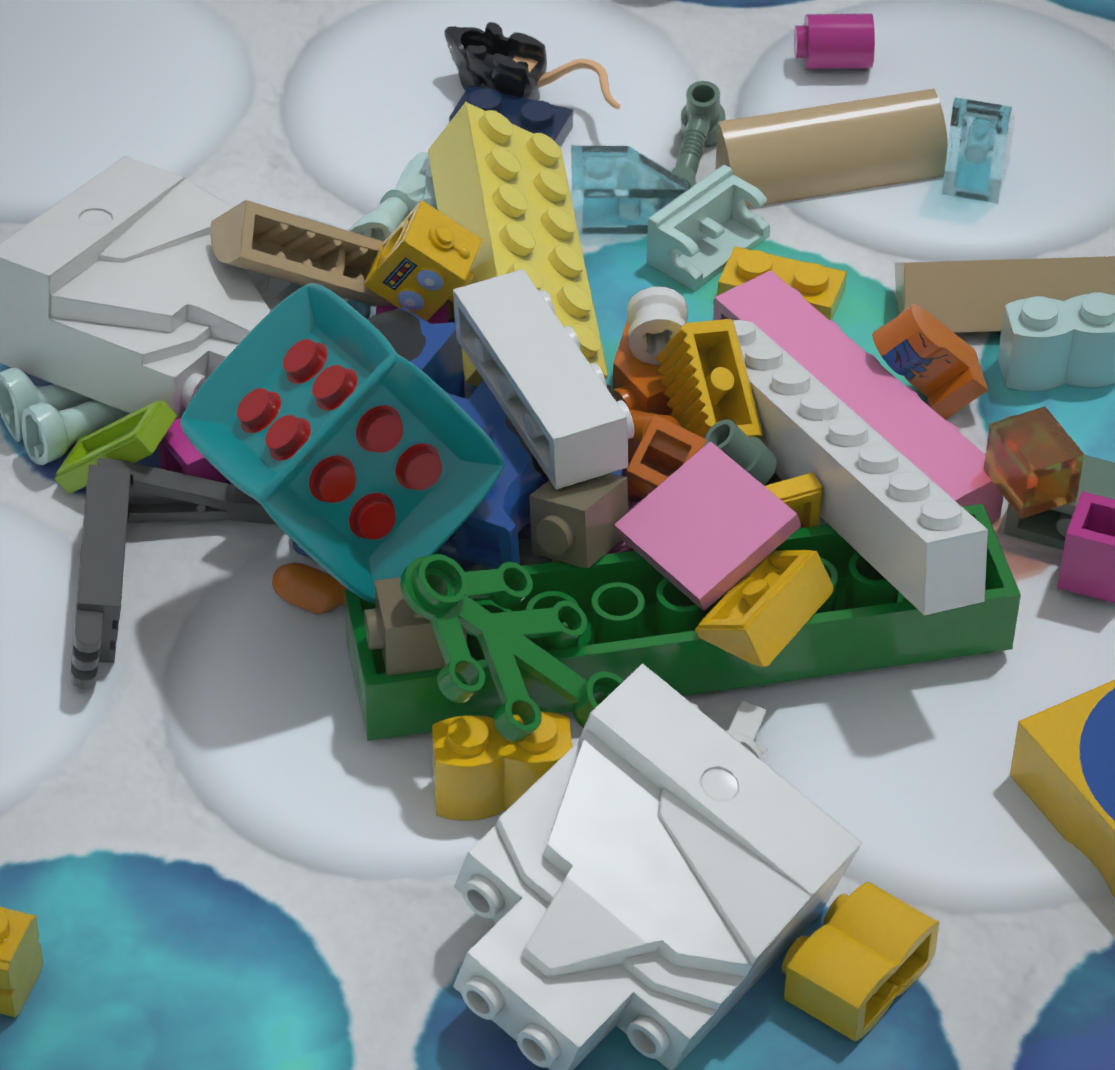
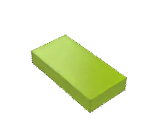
[55,400,177,494]

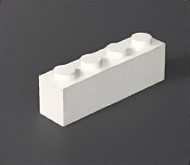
[453,269,634,490]

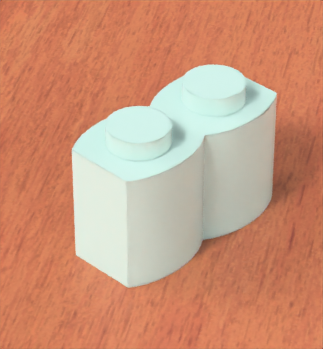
[997,292,1115,391]

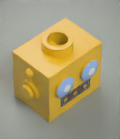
[364,200,483,321]

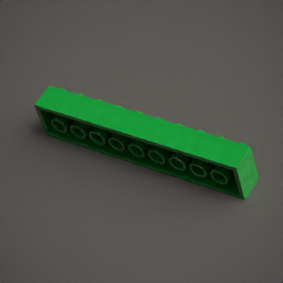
[344,504,1021,741]

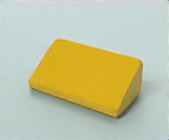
[695,550,834,667]

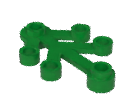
[400,554,624,742]

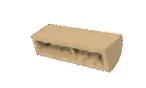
[715,88,948,207]
[211,200,452,319]
[895,256,1115,333]

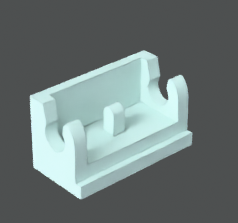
[646,165,770,291]

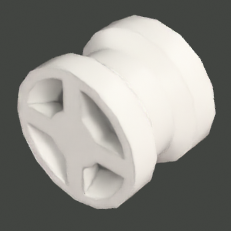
[627,287,688,365]

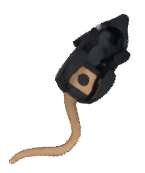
[444,22,621,109]

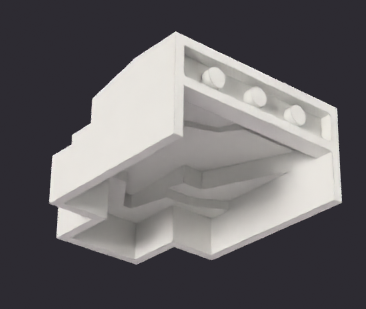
[0,156,303,421]
[453,663,862,1070]

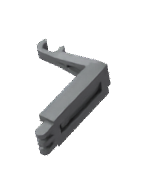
[70,458,276,689]

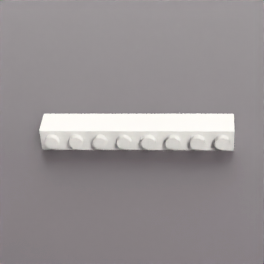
[733,320,988,615]

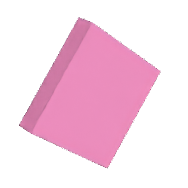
[614,441,801,611]

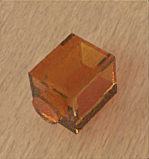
[983,406,1084,519]

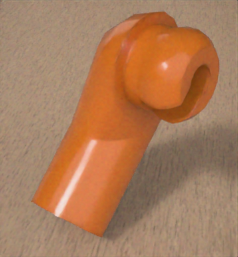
[272,562,347,614]

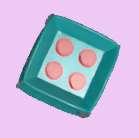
[180,283,505,603]

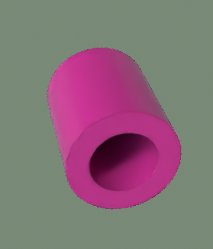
[794,13,875,69]

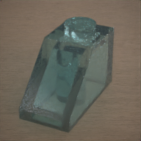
[942,97,1015,204]
[570,145,688,234]

